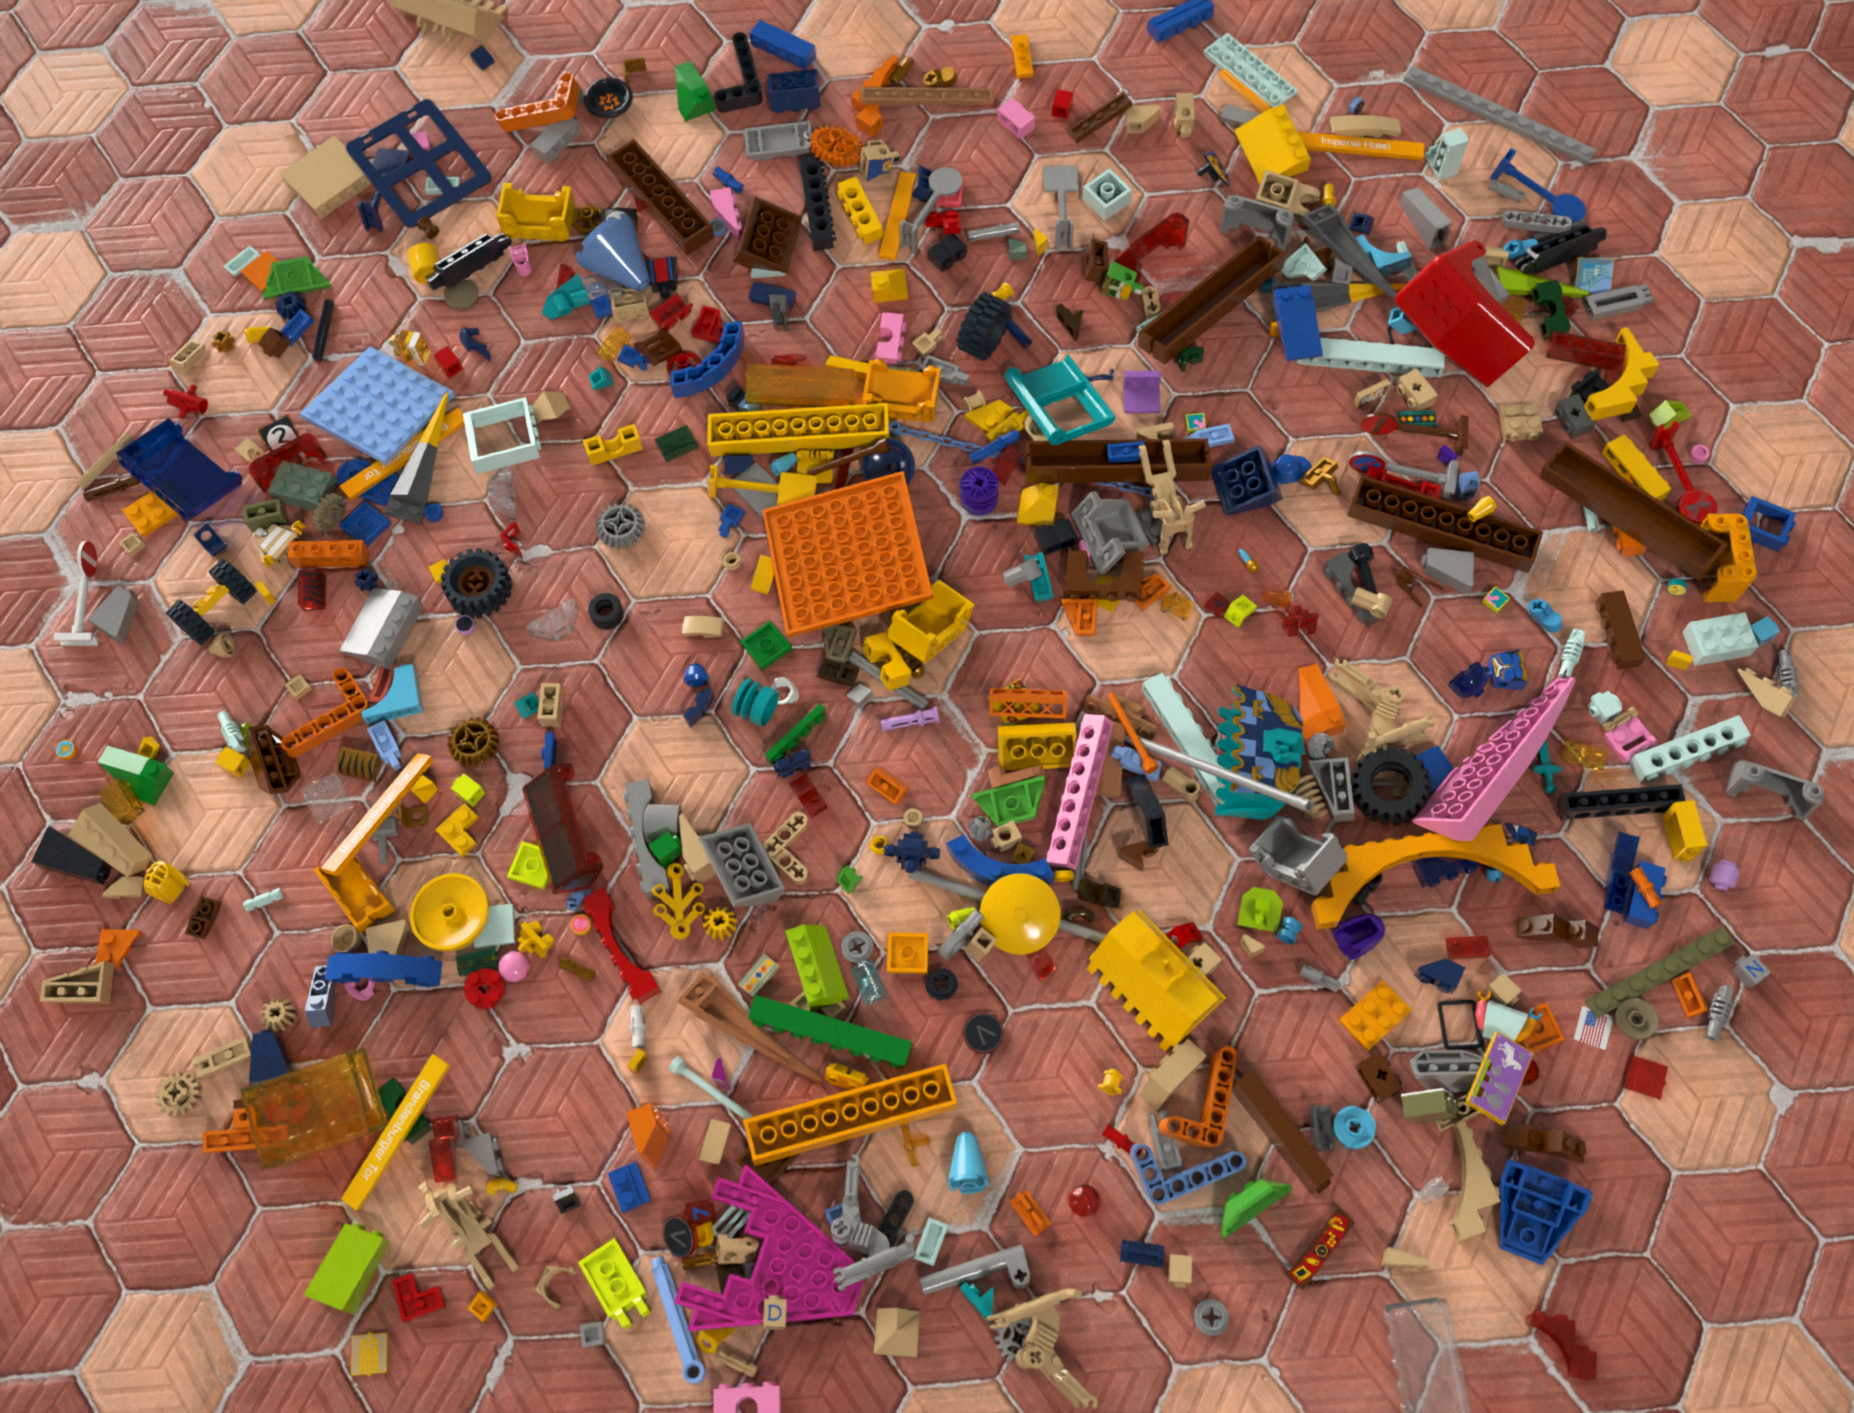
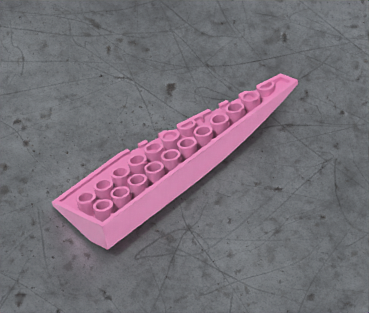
[1412,677,1576,841]

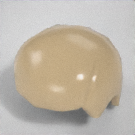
[331,924,362,954]

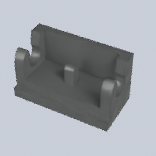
[769,295,790,331]
[1309,1105,1335,1152]

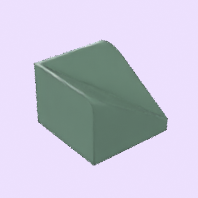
[1009,239,1027,260]

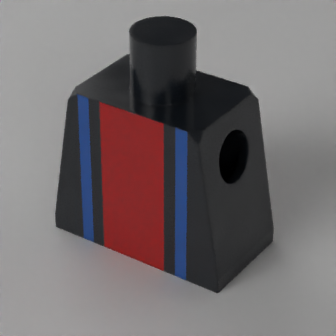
[645,256,679,298]

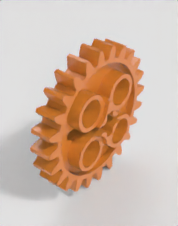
[809,125,864,167]

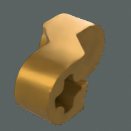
[923,67,958,88]

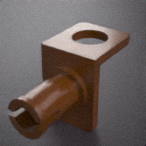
[1302,236,1332,273]

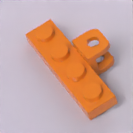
[202,1108,290,1154]

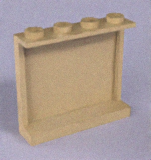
[280,136,372,220]

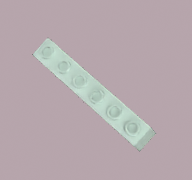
[1628,715,1751,782]

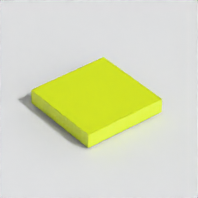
[507,841,559,890]

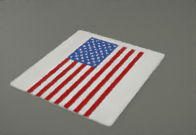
[1574,1006,1614,1050]

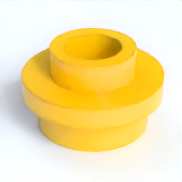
[870,836,890,855]

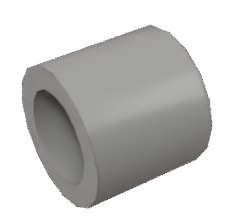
[643,804,682,840]

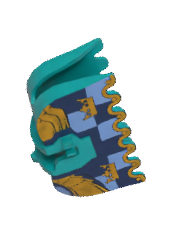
[1214,684,1305,820]

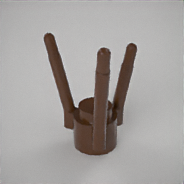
[1396,566,1444,607]

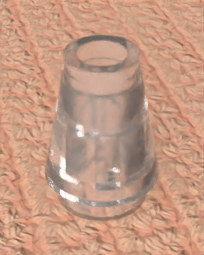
[1417,1175,1450,1205]

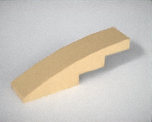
[1330,115,1401,138]

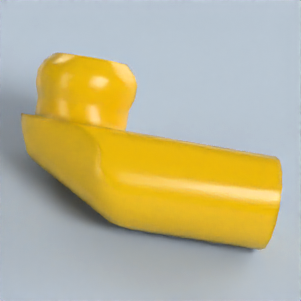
[486,1177,519,1196]

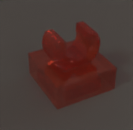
[1562,296,1579,319]
[1030,954,1055,982]

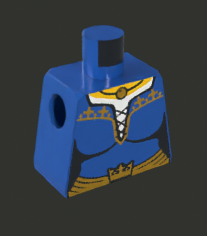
[1478,649,1528,690]

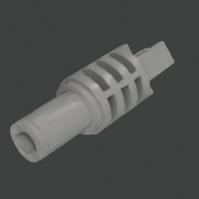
[1778,650,1799,702]
[1705,985,1733,1041]

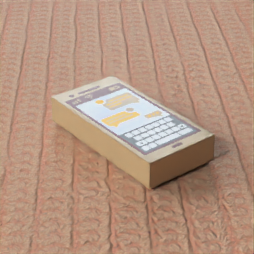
[1354,379,1391,408]

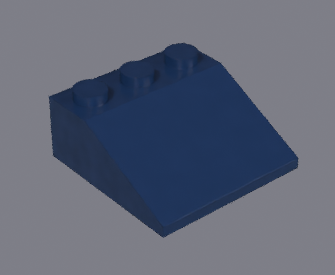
[768,69,821,113]
[1211,445,1283,516]

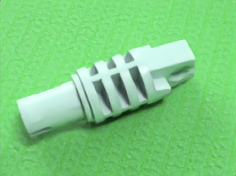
[1558,629,1585,678]
[217,711,246,754]

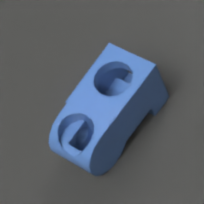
[1455,471,1480,501]

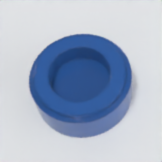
[424,503,444,522]

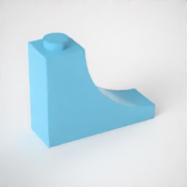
[361,664,424,725]

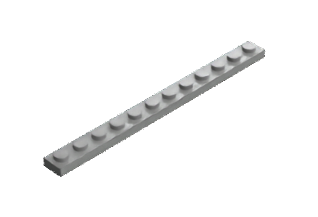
[1404,65,1597,165]

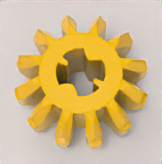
[703,906,738,941]

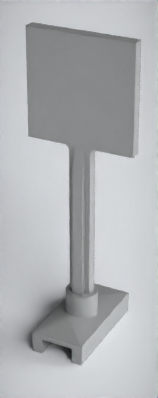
[1043,165,1079,250]

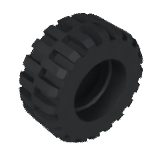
[1352,746,1430,825]

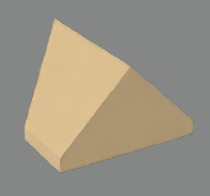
[532,391,571,423]

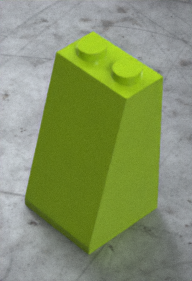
[304,1222,389,1315]

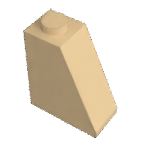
[365,919,411,955]

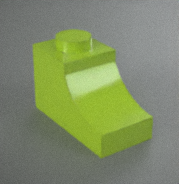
[1649,400,1692,429]

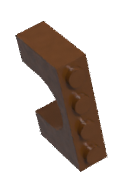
[1065,551,1145,602]

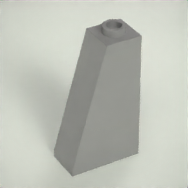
[1399,187,1452,250]

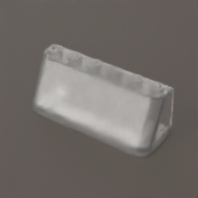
[1384,1297,1471,1413]

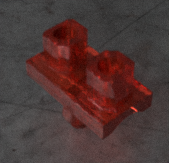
[1281,605,1319,637]

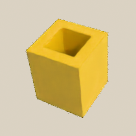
[215,747,251,779]

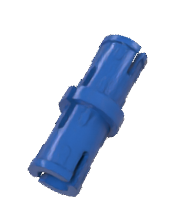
[712,166,744,194]

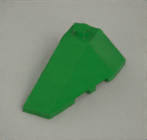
[675,61,715,122]
[98,746,174,806]

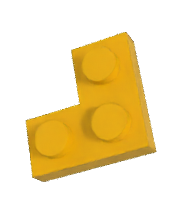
[435,803,479,858]

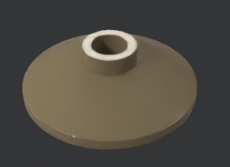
[1616,998,1658,1040]

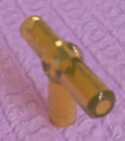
[901,1125,931,1167]

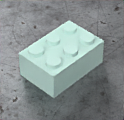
[1682,612,1758,666]

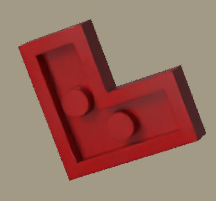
[925,210,961,234]
[391,1273,446,1323]

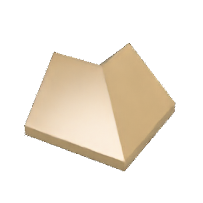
[874,1308,920,1357]

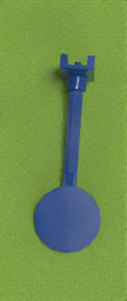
[1489,148,1586,223]

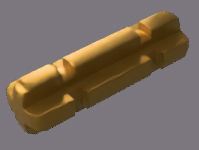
[558,957,596,982]
[682,1252,718,1270]

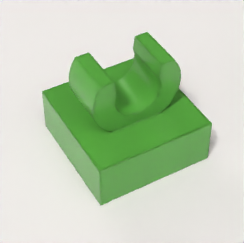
[836,866,863,894]

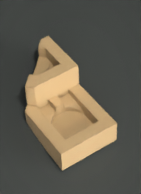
[102,876,144,899]

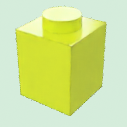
[451,774,485,808]

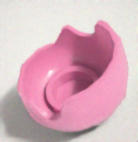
[498,951,531,982]

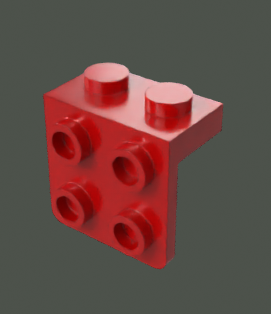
[649,293,694,331]

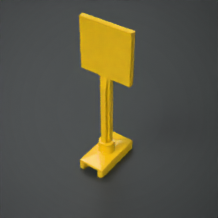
[708,465,817,506]

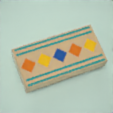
[738,954,780,998]

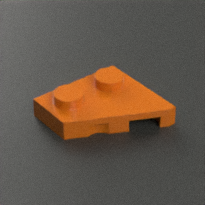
[1061,599,1098,636]
[95,929,142,970]

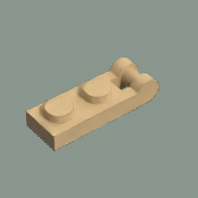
[192,1037,251,1080]

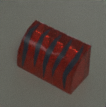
[298,570,326,611]

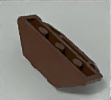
[248,725,300,794]

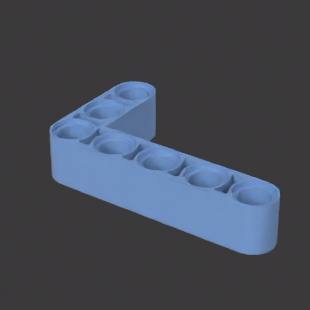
[1130,1143,1246,1205]

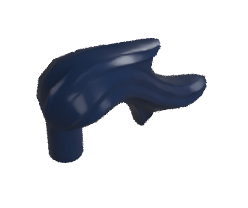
[459,327,491,362]

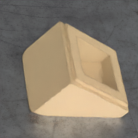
[1240,934,1265,959]

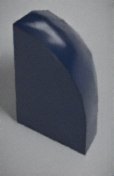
[724,456,753,474]

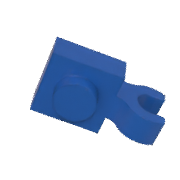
[718,504,745,538]

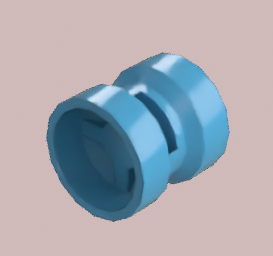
[1276,917,1303,945]

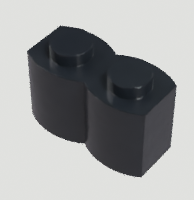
[928,234,967,272]
[1034,519,1078,555]

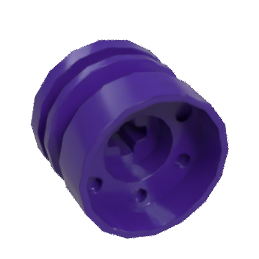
[960,467,999,516]

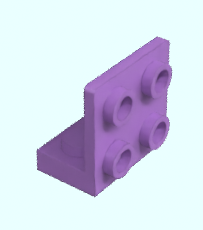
[1123,371,1161,413]

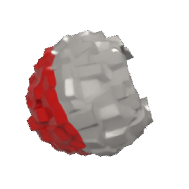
[1304,732,1336,760]

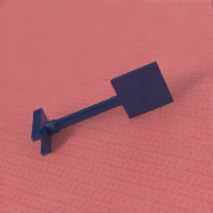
[357,148,411,232]

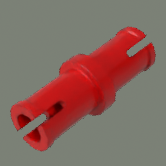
[1101,1124,1144,1158]

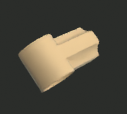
[1351,587,1393,619]
[1162,767,1200,802]

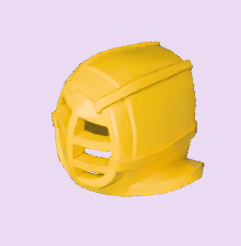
[143,861,191,904]

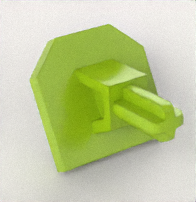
[1237,887,1283,933]

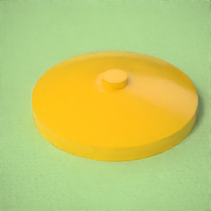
[410,873,490,952]
[980,873,1061,955]

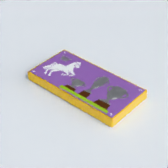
[1465,1031,1534,1125]

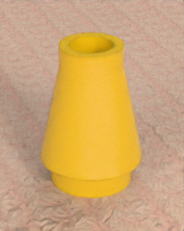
[244,326,269,344]
[1467,496,1497,522]

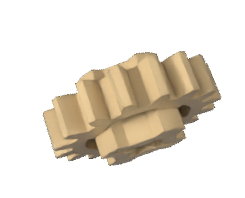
[154,1071,202,1118]

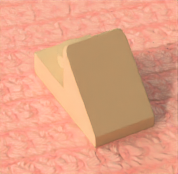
[1136,422,1174,439]

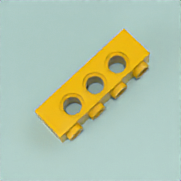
[836,177,883,245]

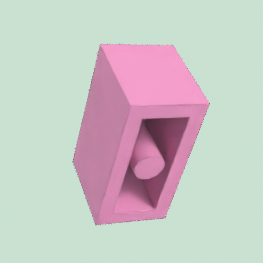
[997,98,1035,139]

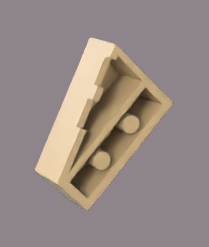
[40,961,115,1004]
[1139,1039,1207,1112]

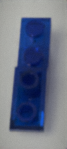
[1603,832,1640,914]

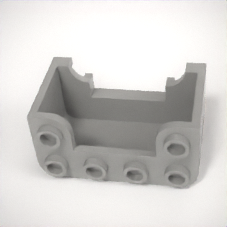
[1248,815,1348,896]

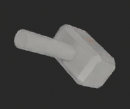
[370,816,399,865]

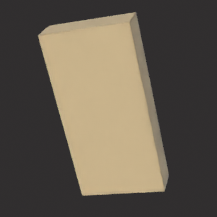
[699,1119,732,1166]

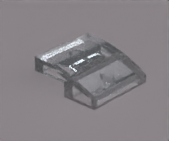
[581,274,626,300]

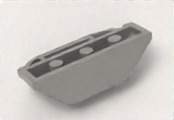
[1410,1050,1483,1092]

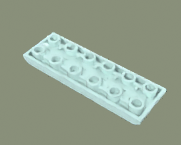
[1203,33,1298,108]

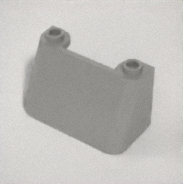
[1219,195,1294,251]
[1725,760,1824,821]

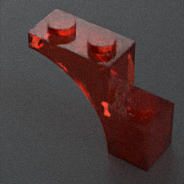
[428,1115,461,1183]
[1525,1311,1597,1381]

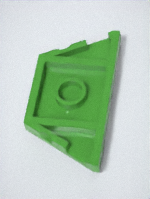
[262,256,331,300]
[972,775,1046,827]

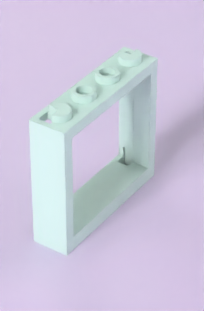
[463,397,542,474]

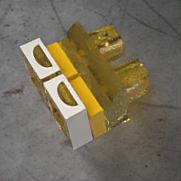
[389,330,430,366]

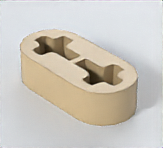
[1141,286,1161,318]

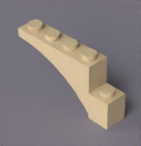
[1449,1120,1501,1243]

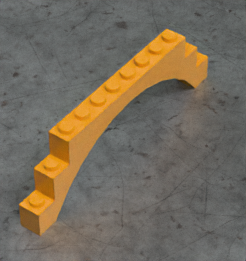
[1311,823,1561,930]

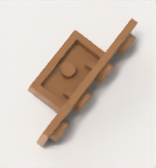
[1082,692,1158,741]

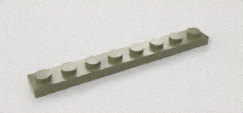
[1584,926,1735,1019]

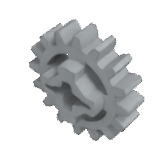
[995,1317,1033,1363]

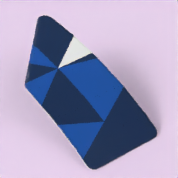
[1505,823,1537,846]

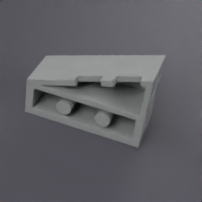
[1308,757,1354,822]

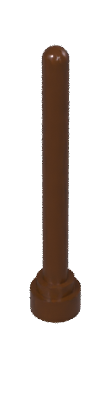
[807,438,891,476]

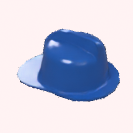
[1271,454,1312,484]

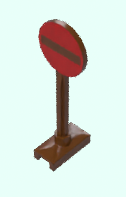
[1360,413,1469,457]

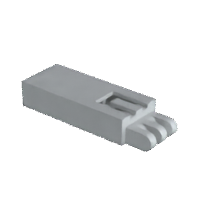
[1583,285,1655,321]

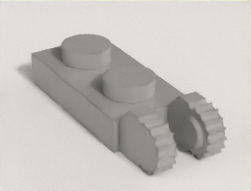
[1148,1110,1183,1172]

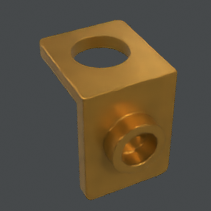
[622,57,647,85]
[396,801,428,828]

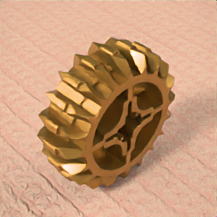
[447,717,500,768]

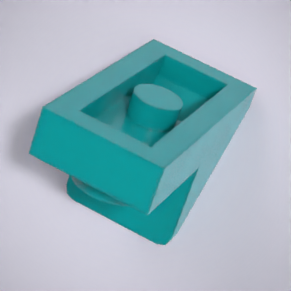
[959,1282,994,1323]

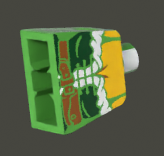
[1100,261,1144,300]

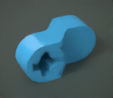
[1503,239,1538,260]
[1528,599,1563,633]

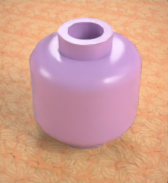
[1709,860,1740,891]

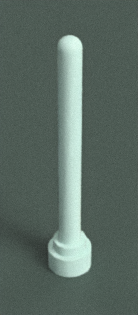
[668,1056,753,1119]

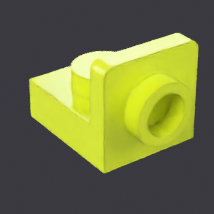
[1224,595,1257,627]

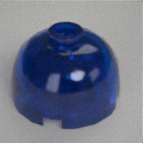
[1448,661,1488,698]

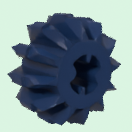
[275,290,307,320]

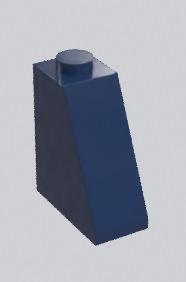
[249,1030,297,1087]

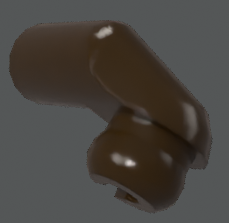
[1064,905,1095,922]

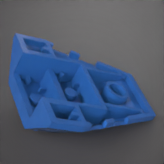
[1500,1159,1593,1265]

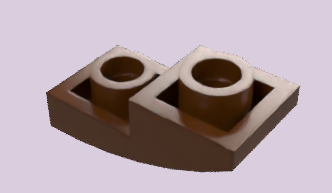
[185,896,222,939]

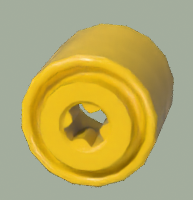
[407,243,441,284]

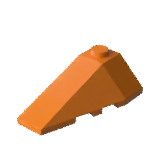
[1299,664,1346,741]

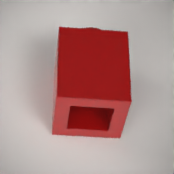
[1052,89,1073,119]
[433,346,463,378]

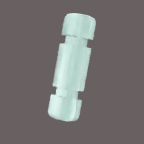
[243,888,284,912]

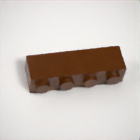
[1596,590,1646,670]

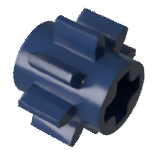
[354,569,379,592]

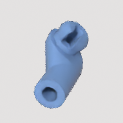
[566,888,592,910]

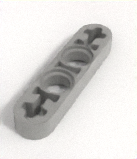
[1502,210,1572,234]

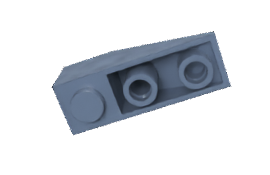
[305,965,336,1028]

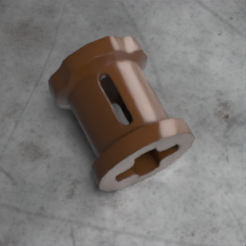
[417,216,440,239]

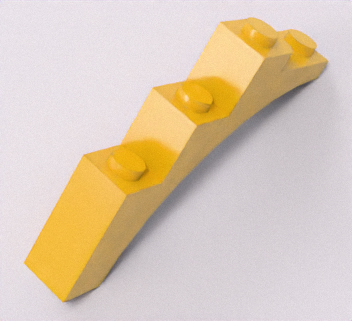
[1584,327,1659,421]

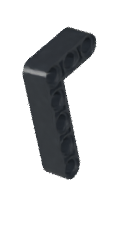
[714,32,763,113]

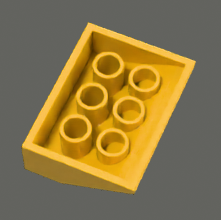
[1235,104,1311,185]

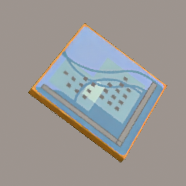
[1575,258,1614,295]

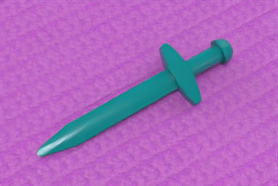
[1532,740,1562,794]

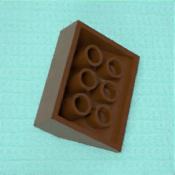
[733,197,803,273]

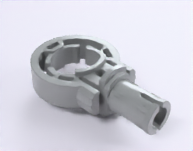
[938,909,985,960]

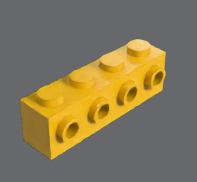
[1602,434,1671,501]

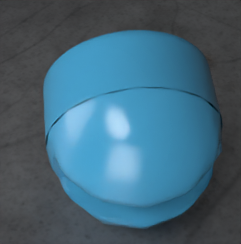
[1486,868,1503,883]

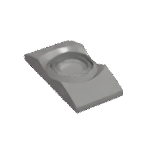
[744,121,812,161]

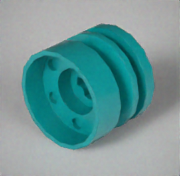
[731,678,779,727]

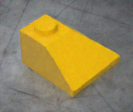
[870,268,908,303]
[1017,483,1059,526]

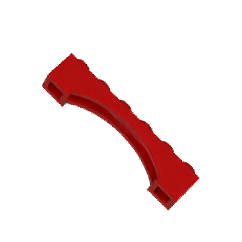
[582,887,661,1004]

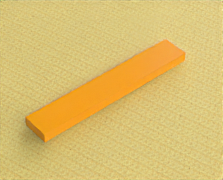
[879,171,916,261]

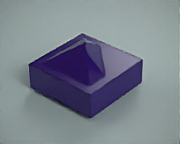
[1437,445,1458,467]

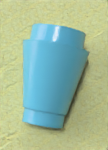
[770,453,797,477]

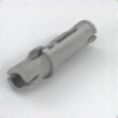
[967,222,1020,242]

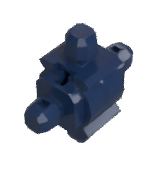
[884,831,940,873]

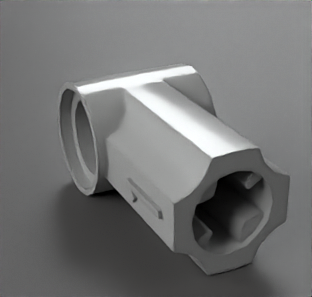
[1003,557,1042,587]

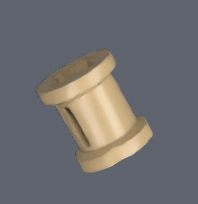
[963,391,986,412]

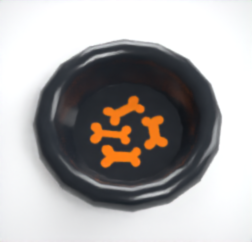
[584,78,633,119]

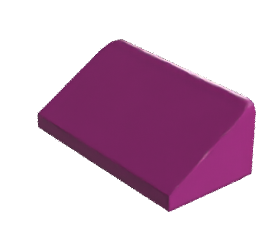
[711,1058,731,1090]

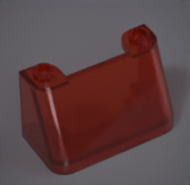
[1115,212,1189,282]
[248,429,328,493]

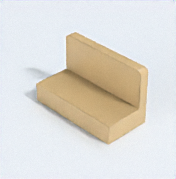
[1482,246,1509,267]

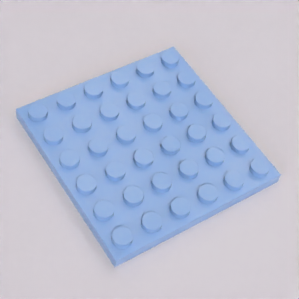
[300,346,455,465]

